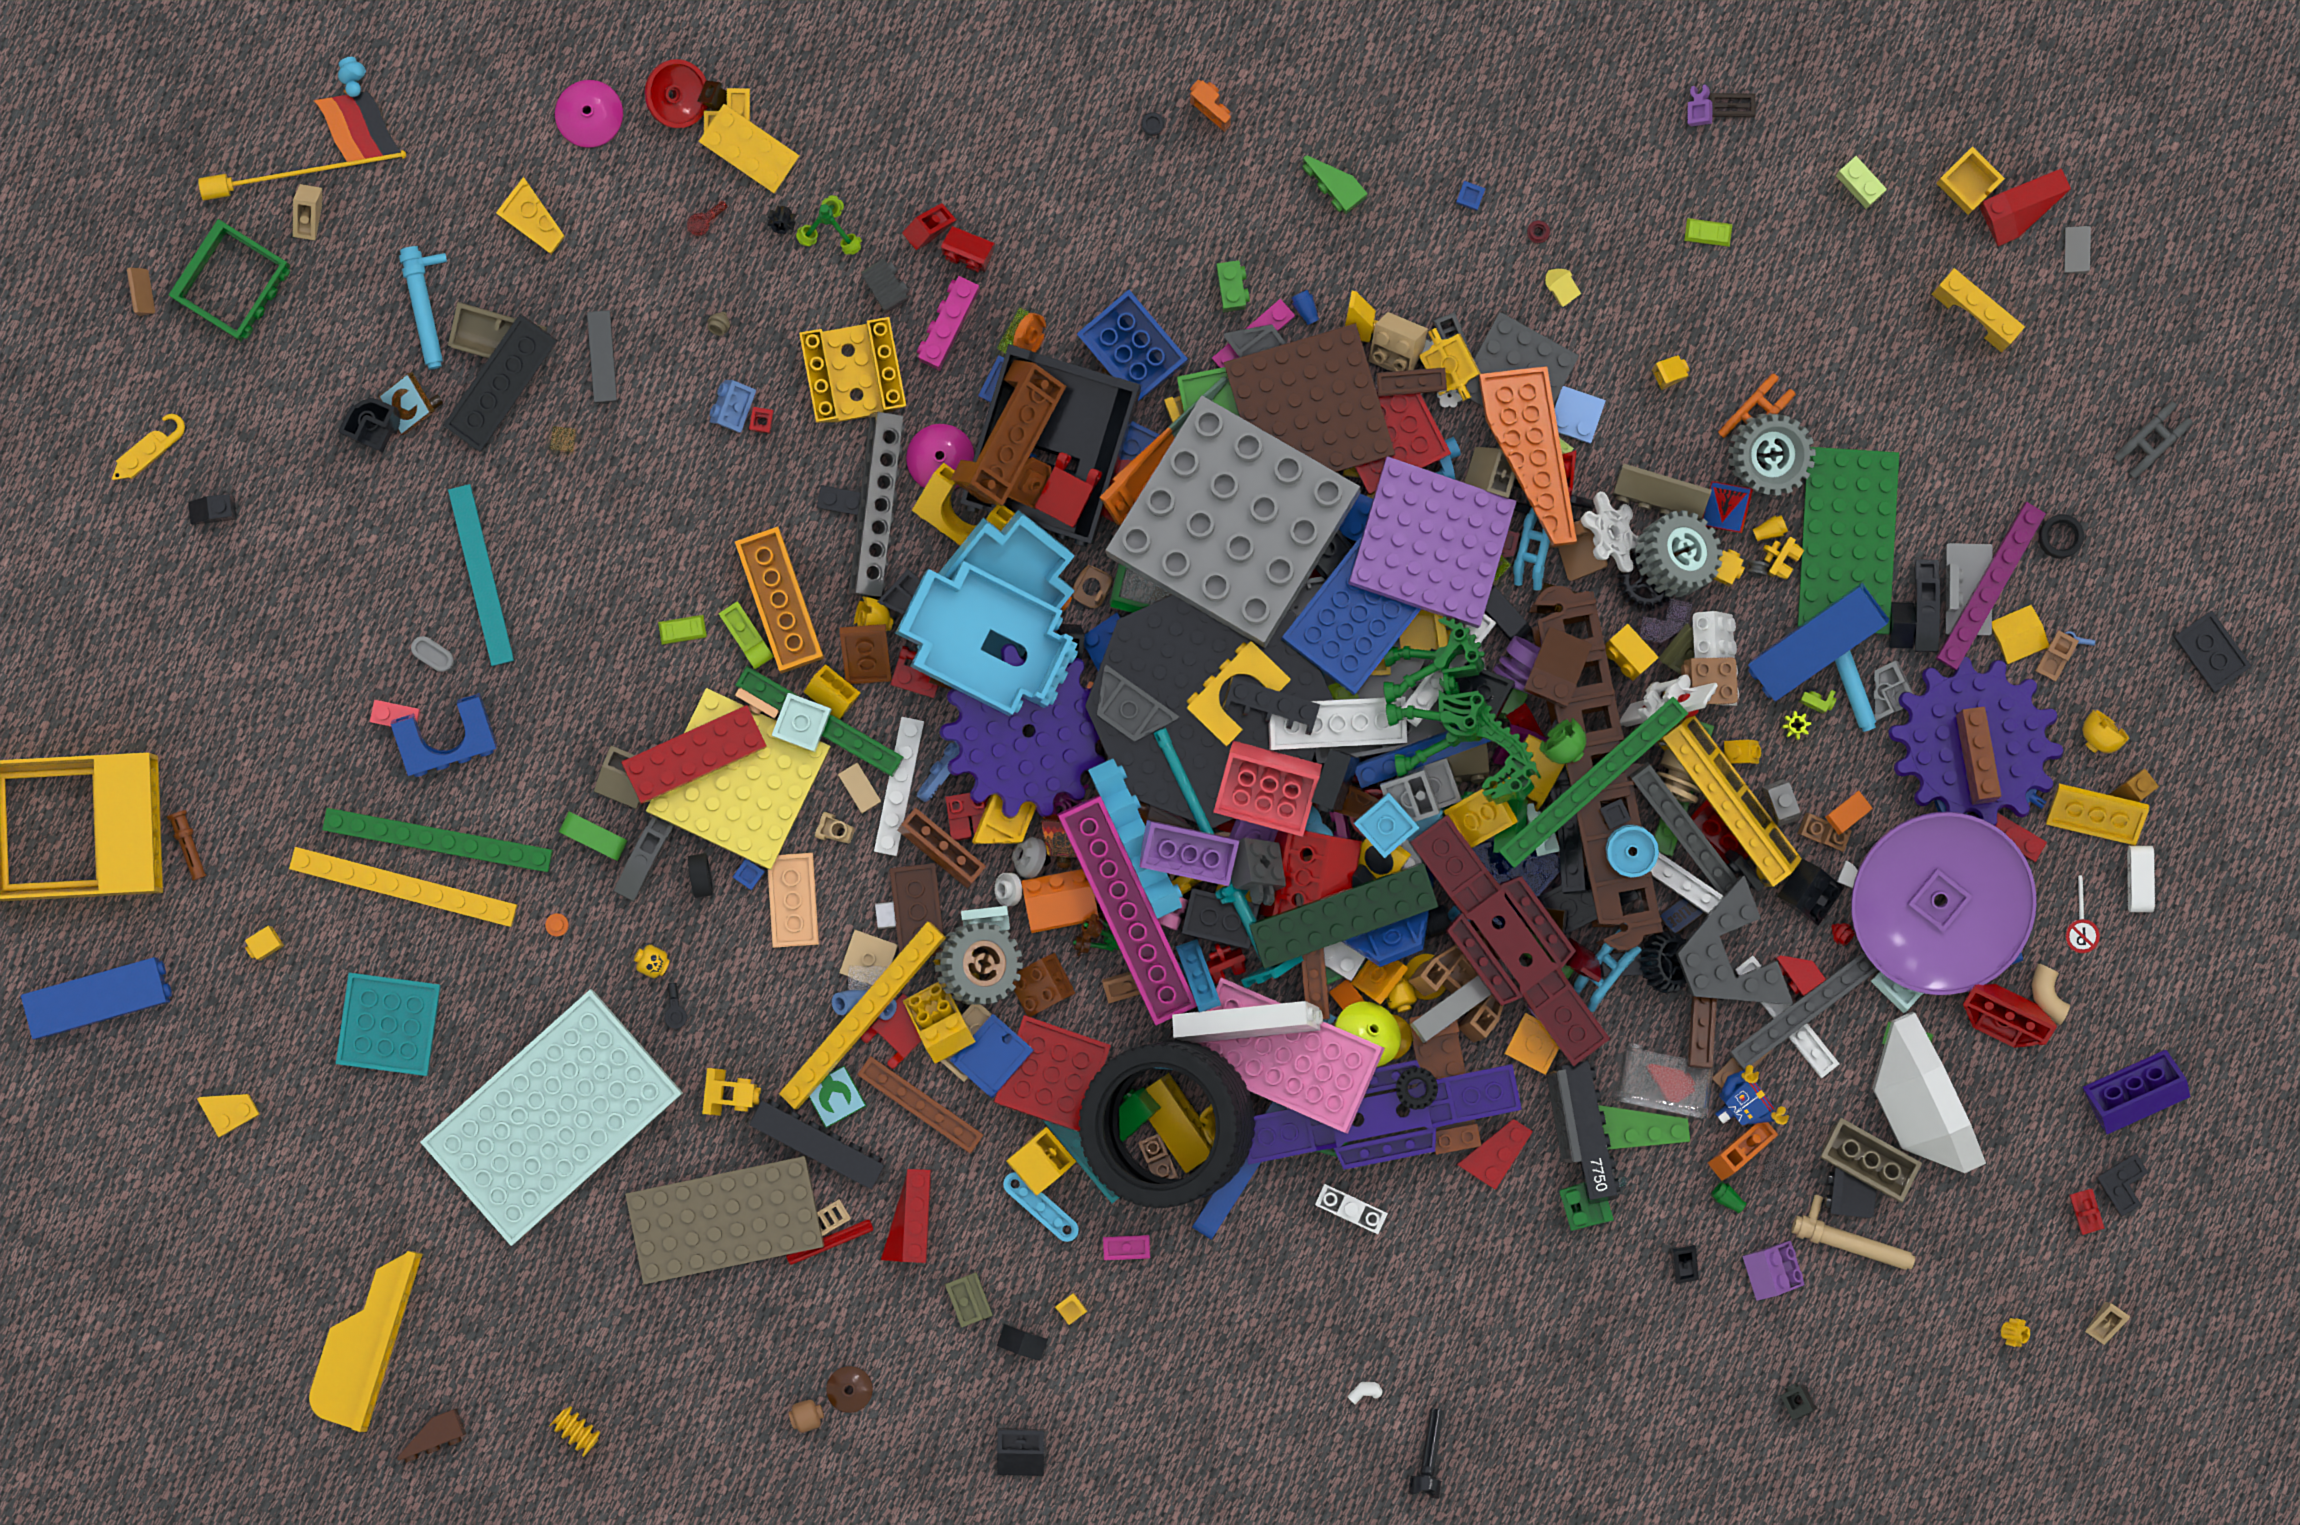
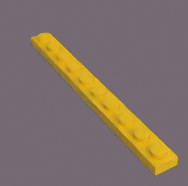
[289,847,518,927]
[779,922,946,1110]

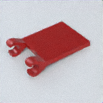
[1035,452,1102,528]
[861,993,922,1069]

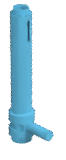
[399,246,447,370]
[1835,650,1876,732]

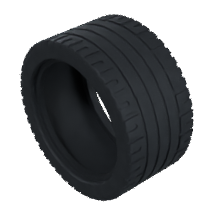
[1079,1040,1255,1208]

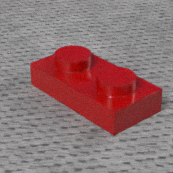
[1506,703,1544,737]

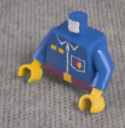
[1715,1065,1789,1125]

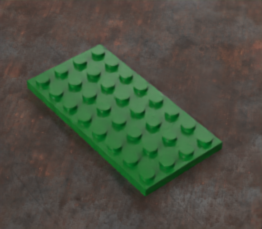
[1797,447,1899,635]

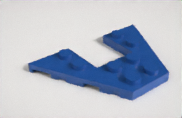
[1341,866,1434,967]

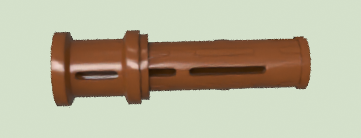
[167,810,206,881]

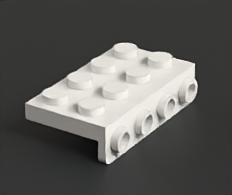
[1693,611,1739,706]

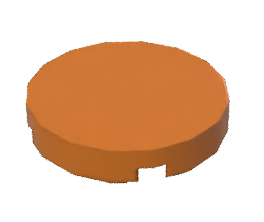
[1013,313,1046,353]

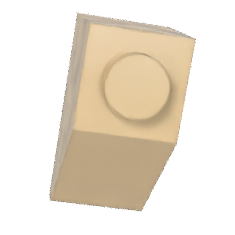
[293,184,322,240]

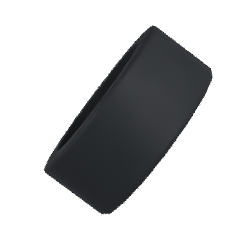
[2038,514,2084,559]
[688,853,713,898]

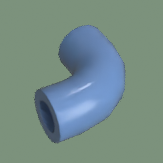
[832,989,897,1020]

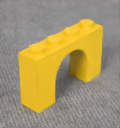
[1931,268,2025,353]
[912,463,1015,546]
[1186,641,1291,747]

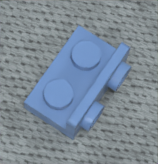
[710,380,756,433]

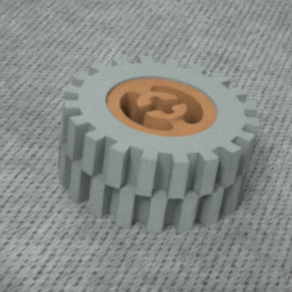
[935,923,1023,1005]

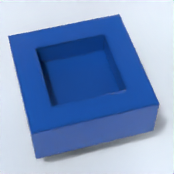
[1456,181,1486,211]
[733,859,765,890]

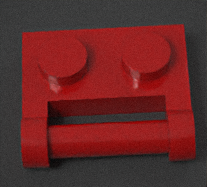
[890,646,938,699]

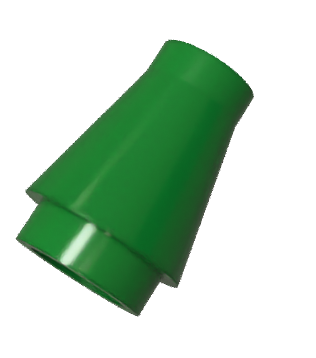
[1711,1182,1747,1214]

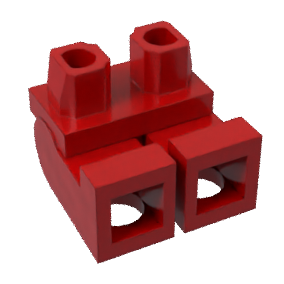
[945,793,989,841]

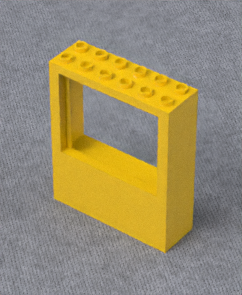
[0,753,163,901]

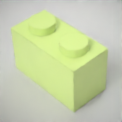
[1836,156,1887,209]

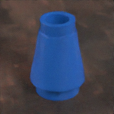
[1291,289,1319,325]

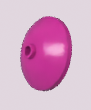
[555,80,623,148]
[906,424,975,489]

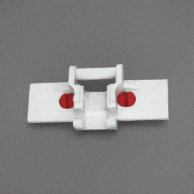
[1620,675,1718,727]

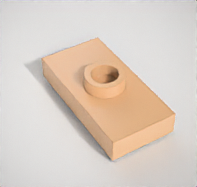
[735,688,780,720]

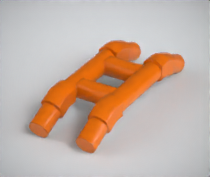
[1718,374,1796,438]

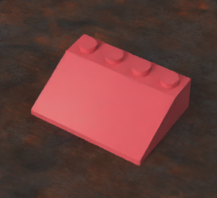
[1213,741,1322,837]

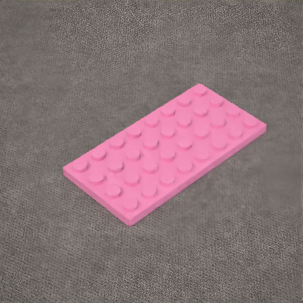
[1198,978,1385,1134]

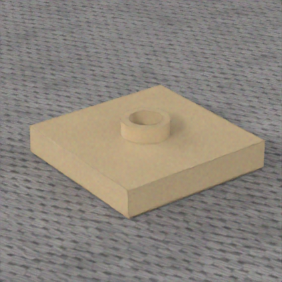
[839,930,898,985]

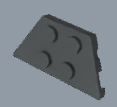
[1223,324,1286,357]
[1097,665,1179,742]

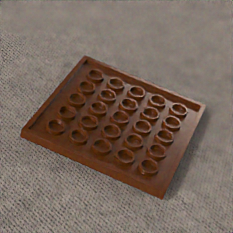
[1224,323,1395,473]

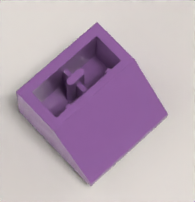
[1743,1241,1805,1301]

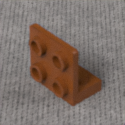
[1012,953,1076,1017]

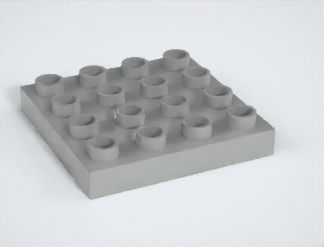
[1105,395,1361,648]

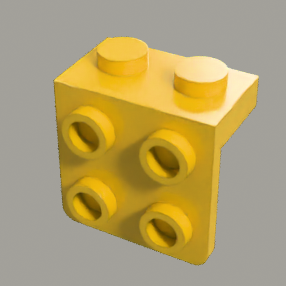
[1399,609,1451,651]

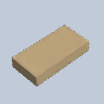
[838,762,881,814]

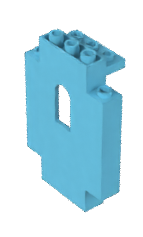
[917,510,1075,660]
[895,561,1078,716]

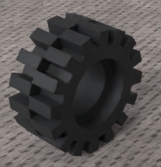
[1396,1067,1438,1110]

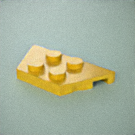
[972,794,1036,844]

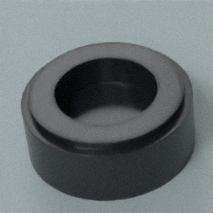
[1141,112,1164,136]

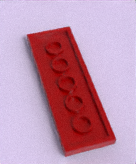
[621,705,767,804]

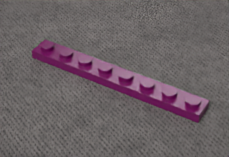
[1935,502,2046,670]

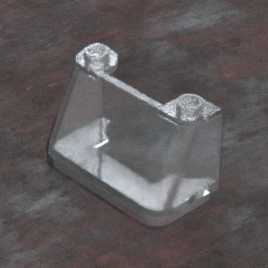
[1613,1043,1715,1119]

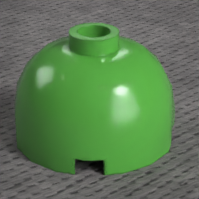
[1539,718,1587,764]

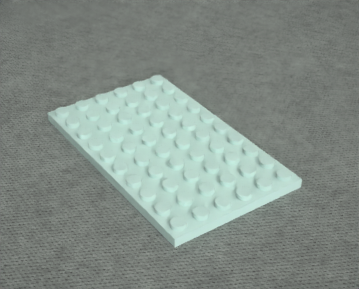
[421,989,683,1246]

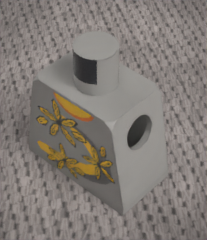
[1762,779,1800,827]

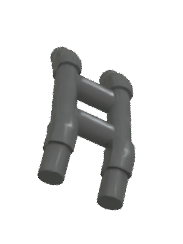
[2113,401,2193,479]

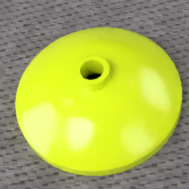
[1335,1001,1401,1067]

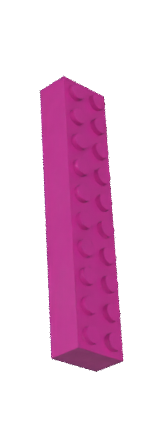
[1057,795,1197,1026]

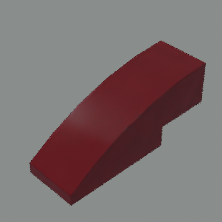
[1565,938,1601,982]

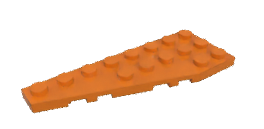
[1479,366,1577,546]

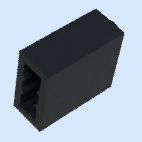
[1311,749,1360,813]

